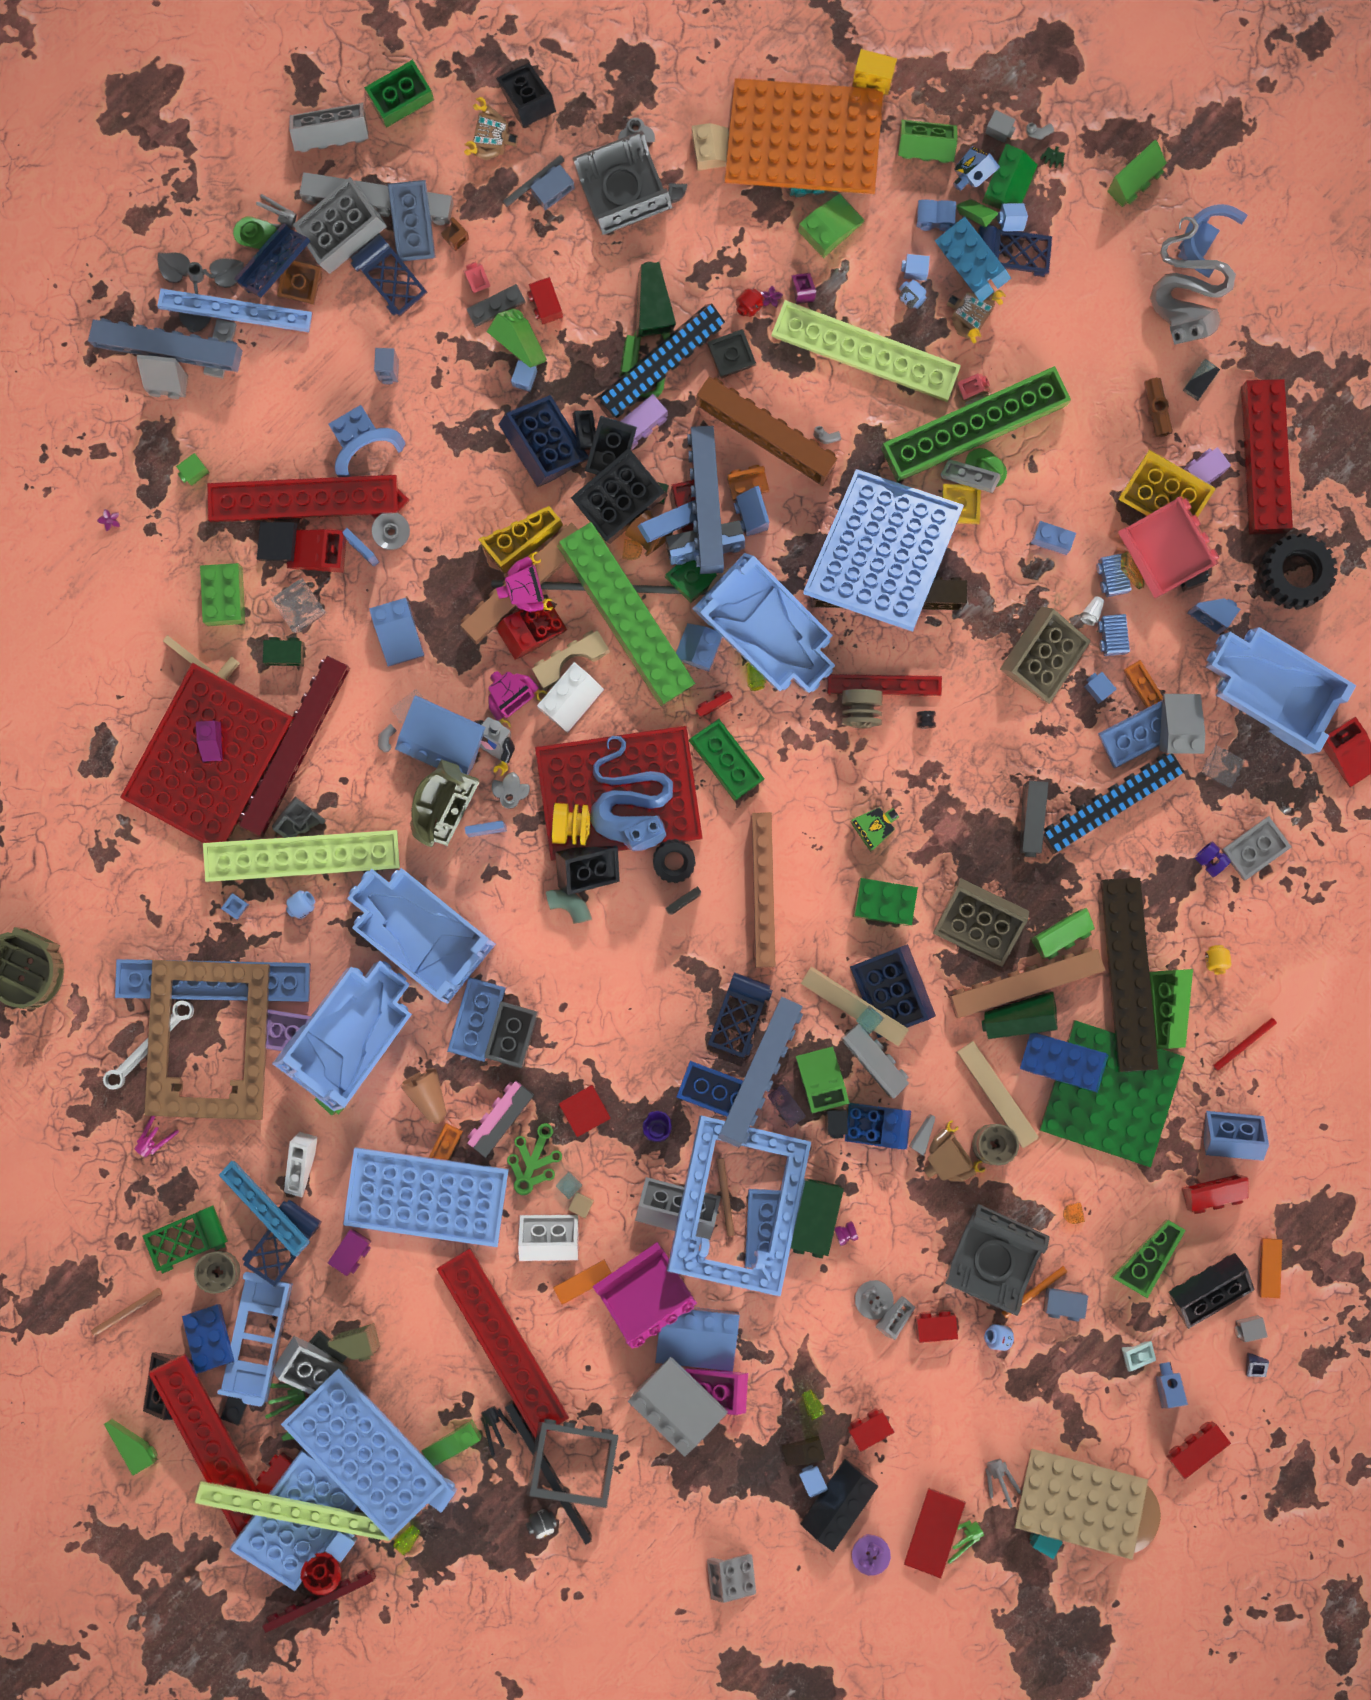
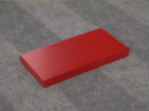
[904,1488,966,1579]

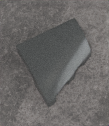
[272,796,326,838]

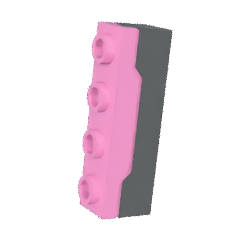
[468,1081,534,1158]

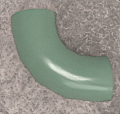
[546,889,592,924]

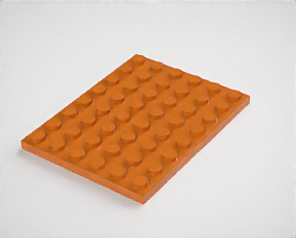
[725,78,883,194]

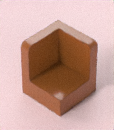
[441,217,469,251]

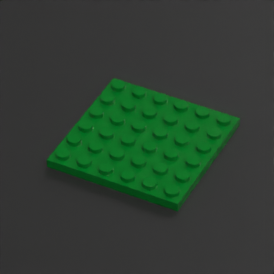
[1039,1020,1185,1167]

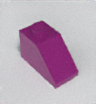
[196,721,223,762]

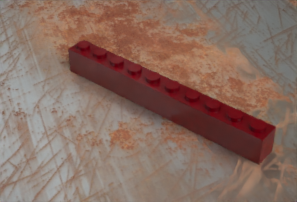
[239,655,350,837]

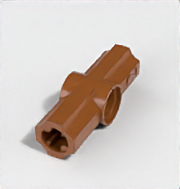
[1144,377,1173,437]

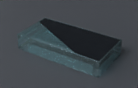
[1183,359,1220,401]

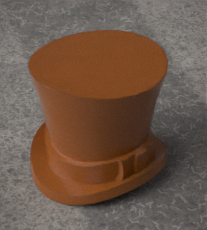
[625,510,673,557]

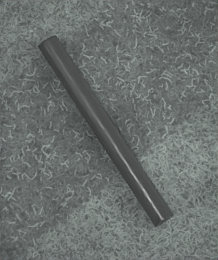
[502,155,565,207]

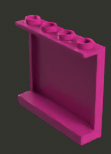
[593,1242,697,1349]

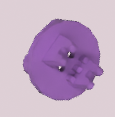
[852,1534,891,1575]

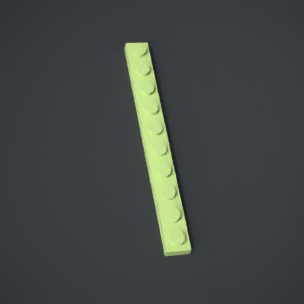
[195,1481,390,1541]

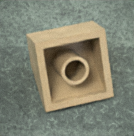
[692,123,729,171]

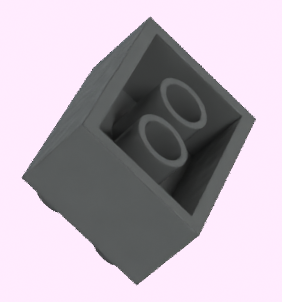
[484,1001,539,1068]

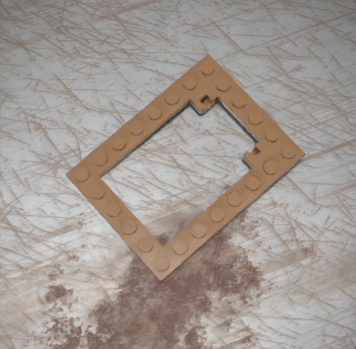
[144,960,270,1120]

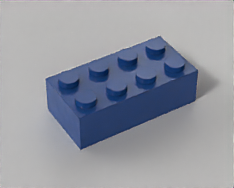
[1020,1033,1108,1093]
[676,1060,743,1117]

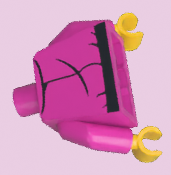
[496,552,553,612]
[488,671,547,728]

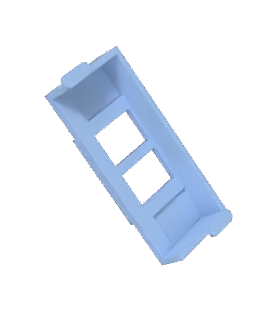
[217,1272,293,1406]

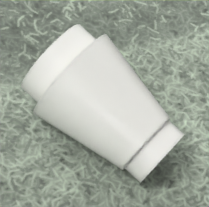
[1081,596,1105,626]

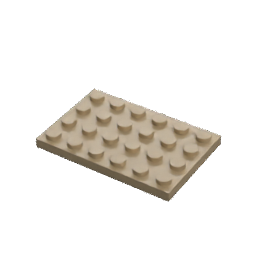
[1014,1449,1148,1560]

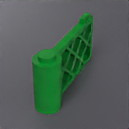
[142,1205,228,1274]

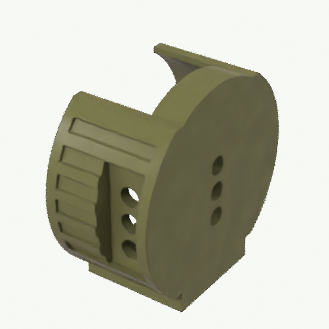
[0,927,64,1009]

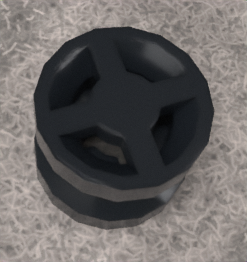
[916,711,936,729]

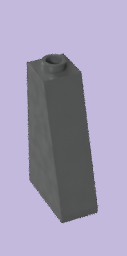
[1020,781,1048,857]

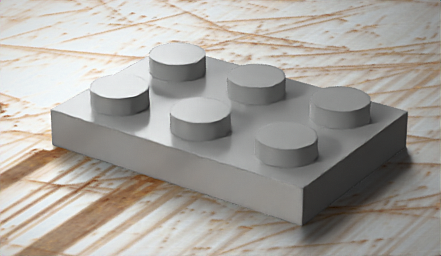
[1221,816,1292,881]

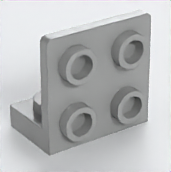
[707,1554,756,1603]

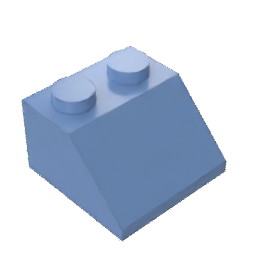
[733,486,770,537]
[1187,598,1241,635]
[676,623,723,672]

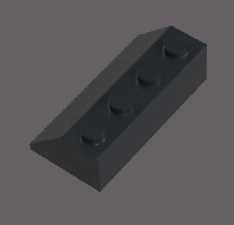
[1168,1253,1255,1329]
[800,1459,879,1552]

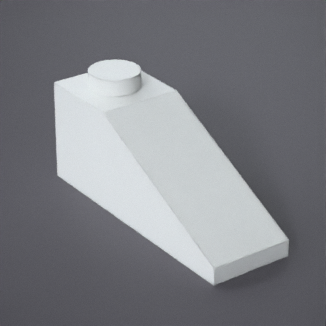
[284,1132,317,1198]

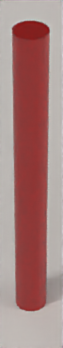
[1212,1018,1277,1071]

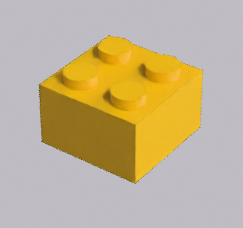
[852,49,897,95]

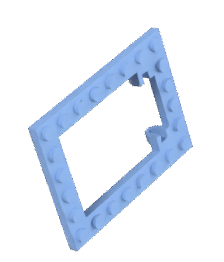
[667,1115,811,1296]

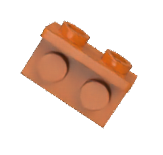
[727,465,770,501]

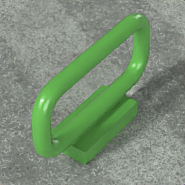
[619,330,670,398]

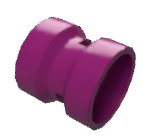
[834,1221,859,1246]

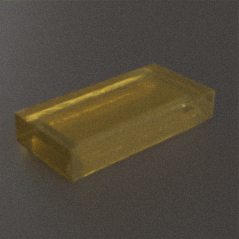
[1121,552,1144,589]

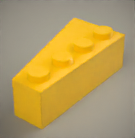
[478,506,563,574]

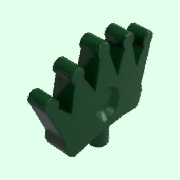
[1040,146,1065,168]

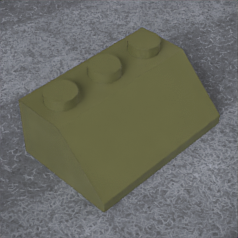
[327,1323,380,1362]

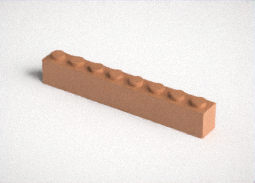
[460,522,579,645]
[752,812,776,968]
[949,947,1105,1018]

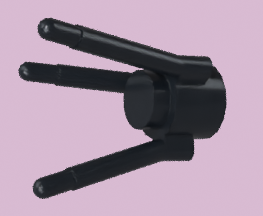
[481,1406,517,1456]

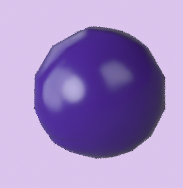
[643,1111,672,1143]

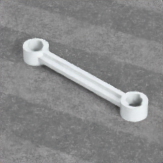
[103,1001,194,1089]

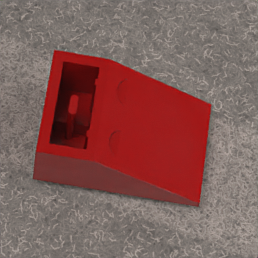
[287,529,347,573]
[496,598,568,660]
[1323,717,1371,788]

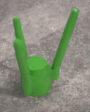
[265,1384,306,1419]
[948,1520,984,1564]

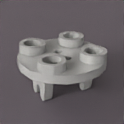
[855,1280,894,1319]

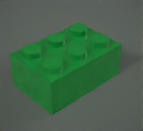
[364,59,434,128]
[853,878,918,927]

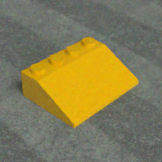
[1119,449,1216,517]

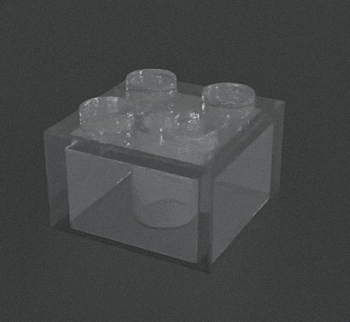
[271,578,327,634]

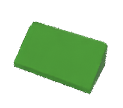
[956,199,998,227]

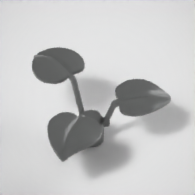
[157,252,244,333]

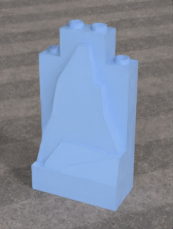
[692,553,835,693]
[1206,627,1357,755]
[347,868,496,1004]
[272,961,412,1111]

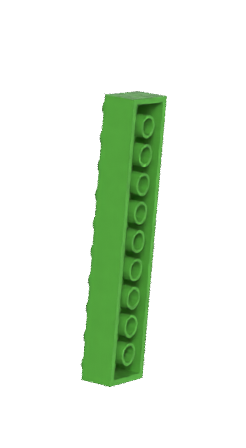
[881,366,1071,483]
[557,522,696,707]

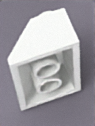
[537,662,604,733]
[518,1215,578,1261]

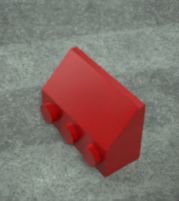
[1182,1174,1249,1214]

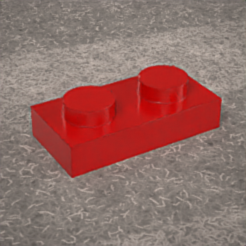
[696,691,733,719]

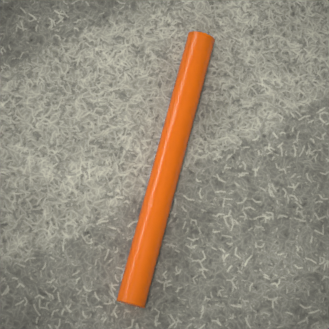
[1001,1266,1068,1318]

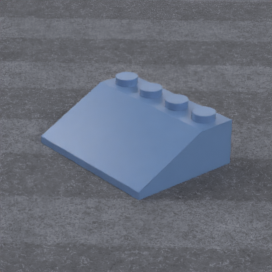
[395,695,486,775]
[655,1307,740,1371]

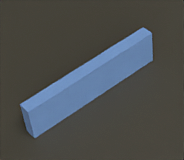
[638,500,696,543]

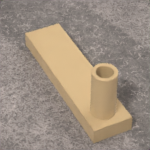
[163,635,240,680]

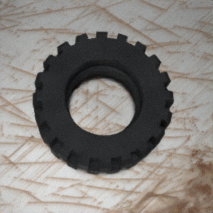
[1259,533,1338,610]

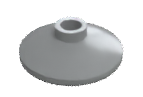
[372,513,410,550]

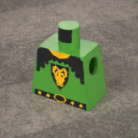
[850,807,899,852]

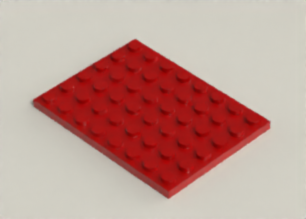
[120,663,294,843]
[535,726,703,861]

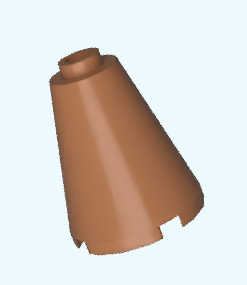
[400,1068,447,1124]

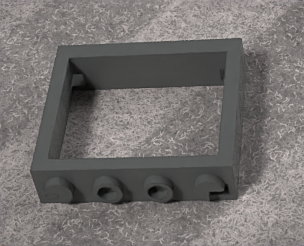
[526,1419,619,1508]

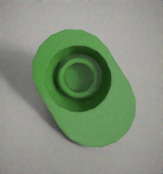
[233,216,277,249]
[965,448,1007,487]

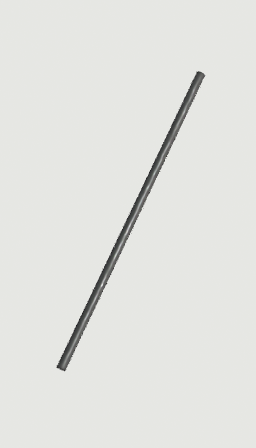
[492,580,708,595]

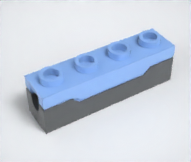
[665,520,745,565]

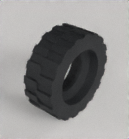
[653,839,696,883]

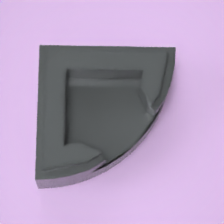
[668,183,687,203]

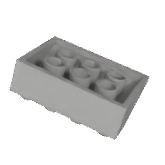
[293,177,387,274]
[628,1357,728,1457]

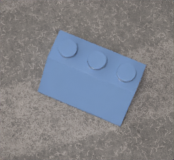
[1203,1111,1269,1161]

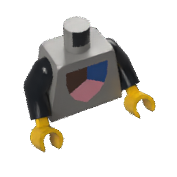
[473,717,515,776]

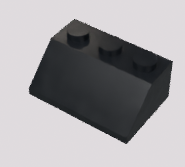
[143,1352,193,1420]

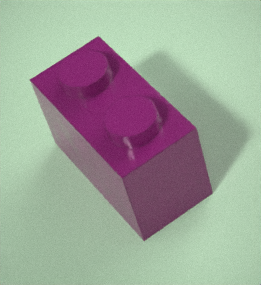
[328,1229,371,1276]

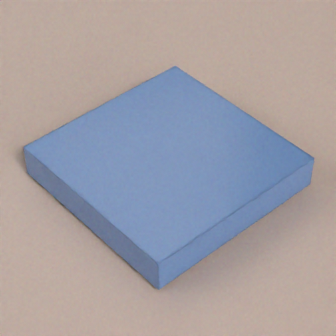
[342,528,379,567]
[465,821,507,837]

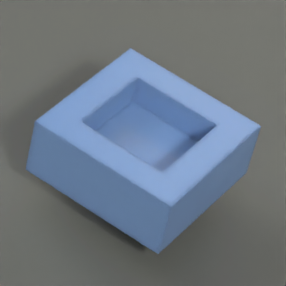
[221,893,249,920]

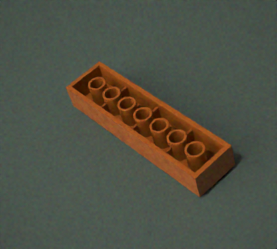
[696,376,837,486]

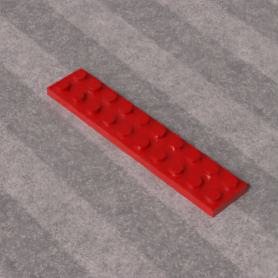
[207,475,398,522]
[436,1248,569,1439]
[148,1353,260,1538]

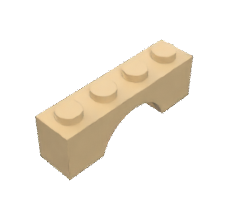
[532,630,610,691]

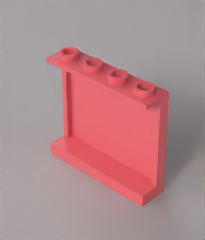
[1118,496,1219,598]

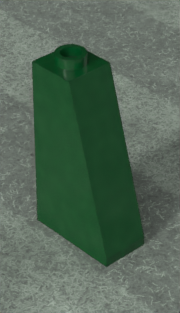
[636,262,676,338]
[981,992,1058,1039]

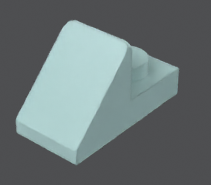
[1121,1341,1156,1372]

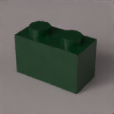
[263,637,305,666]

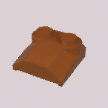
[277,258,322,305]

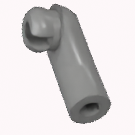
[1026,123,1054,139]
[813,426,841,444]
[378,724,397,753]

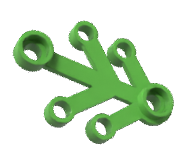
[507,1123,562,1195]

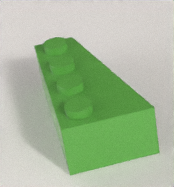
[1149,969,1193,1049]
[1111,1219,1186,1299]

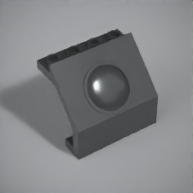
[572,131,673,235]
[945,1204,1050,1316]

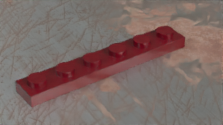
[262,1569,376,1633]

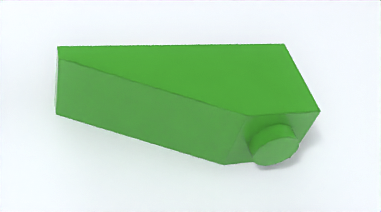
[104,1419,158,1476]
[422,1420,482,1466]

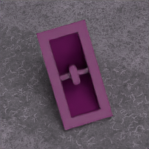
[791,273,816,304]

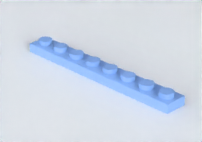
[157,288,312,332]

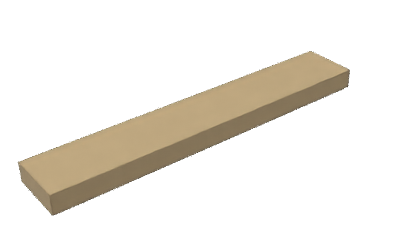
[801,967,909,1046]
[957,1041,1039,1148]

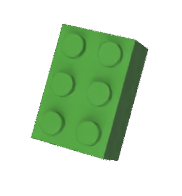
[200,563,245,626]

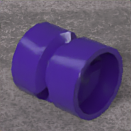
[1194,841,1231,877]

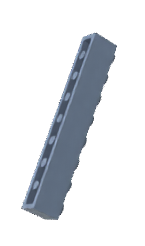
[88,318,243,372]
[687,426,724,574]
[718,997,803,1148]

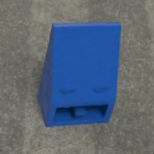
[845,1103,911,1149]

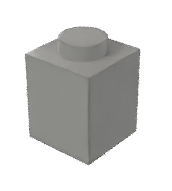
[985,110,1016,143]
[1234,1315,1268,1343]

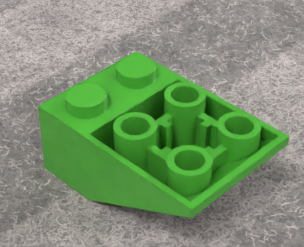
[796,1046,849,1113]

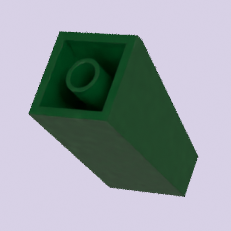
[790,1178,844,1259]

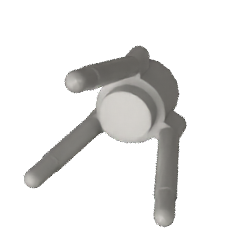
[256,194,297,228]
[985,1459,1021,1508]

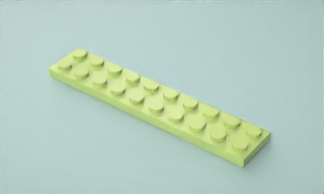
[771,300,961,402]
[203,830,400,882]

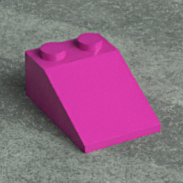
[685,1368,748,1415]

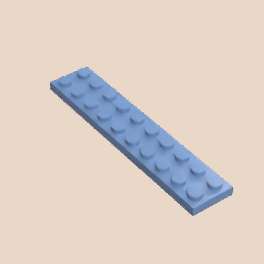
[115,959,311,1002]

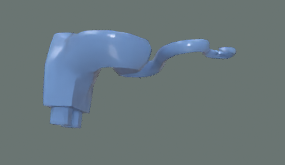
[590,736,673,851]

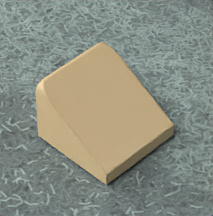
[568,1192,594,1219]

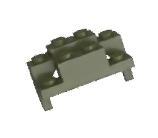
[410,759,479,847]

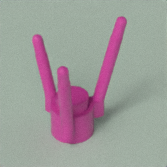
[134,1116,179,1157]

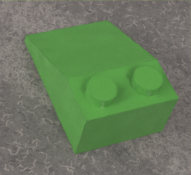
[798,194,865,258]
[487,309,547,368]

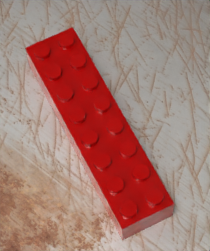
[1241,379,1293,535]

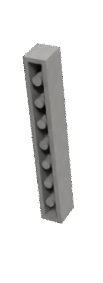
[300,172,453,225]

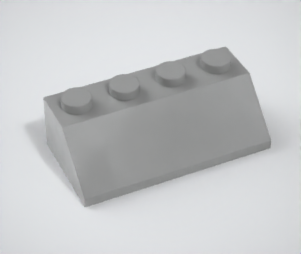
[289,103,369,152]
[840,1023,909,1099]
[635,1177,721,1240]

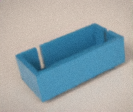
[935,216,1011,302]

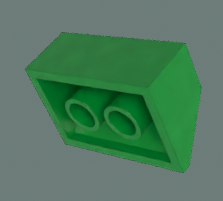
[982,143,1038,210]

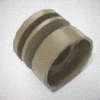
[842,689,883,728]
[972,1124,1019,1165]
[194,1251,241,1294]

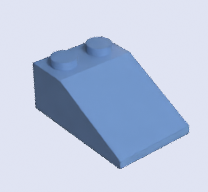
[369,598,424,667]

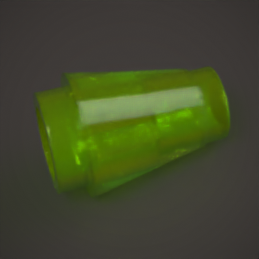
[746,663,766,691]
[801,1389,826,1420]
[393,1524,421,1556]

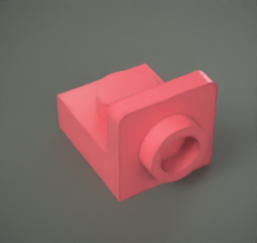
[463,262,491,293]
[958,373,990,401]

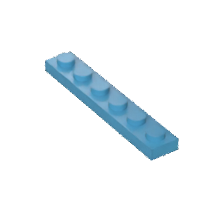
[219,1161,310,1257]

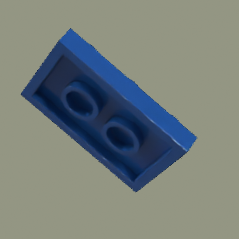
[182,1304,235,1374]

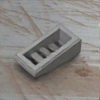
[909,1114,935,1156]
[876,1296,915,1340]

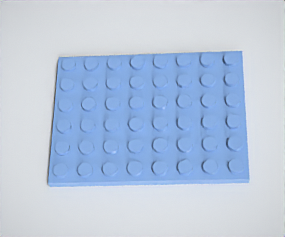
[803,469,963,632]

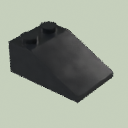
[496,63,556,127]
[585,416,637,475]
[556,846,620,895]

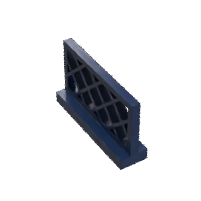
[234,223,311,298]

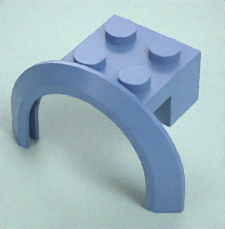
[1177,204,1248,278]
[329,405,406,477]

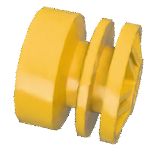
[552,803,590,845]

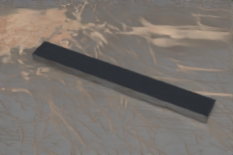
[505,1401,592,1545]

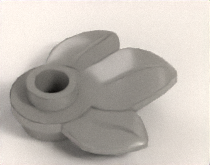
[618,118,655,143]
[492,772,530,809]

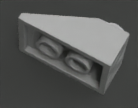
[137,355,188,399]
[1159,694,1206,754]
[273,1336,348,1395]

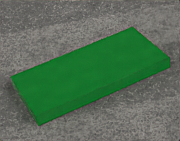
[688,719,765,801]

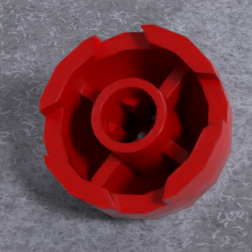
[300,1552,342,1596]

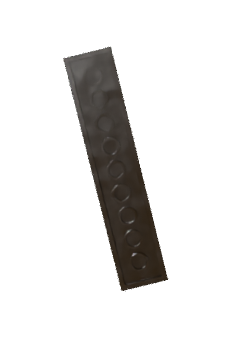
[1101,877,1159,1072]

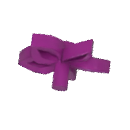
[761,286,783,308]
[97,509,120,531]

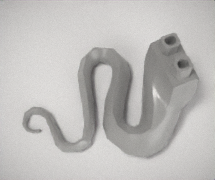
[1150,216,1236,345]

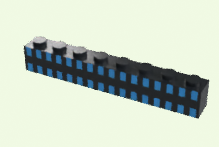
[595,303,725,418]
[1043,753,1185,854]

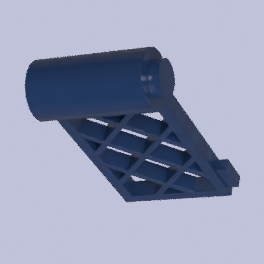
[978,225,1052,277]
[351,233,428,317]
[708,972,773,1058]
[242,1200,322,1287]

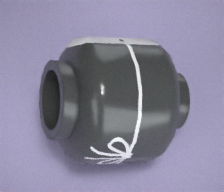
[526,1509,557,1539]

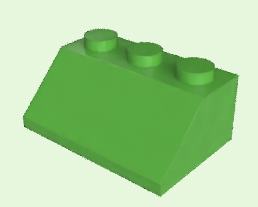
[898,119,958,163]
[1107,140,1167,207]
[1031,908,1095,960]

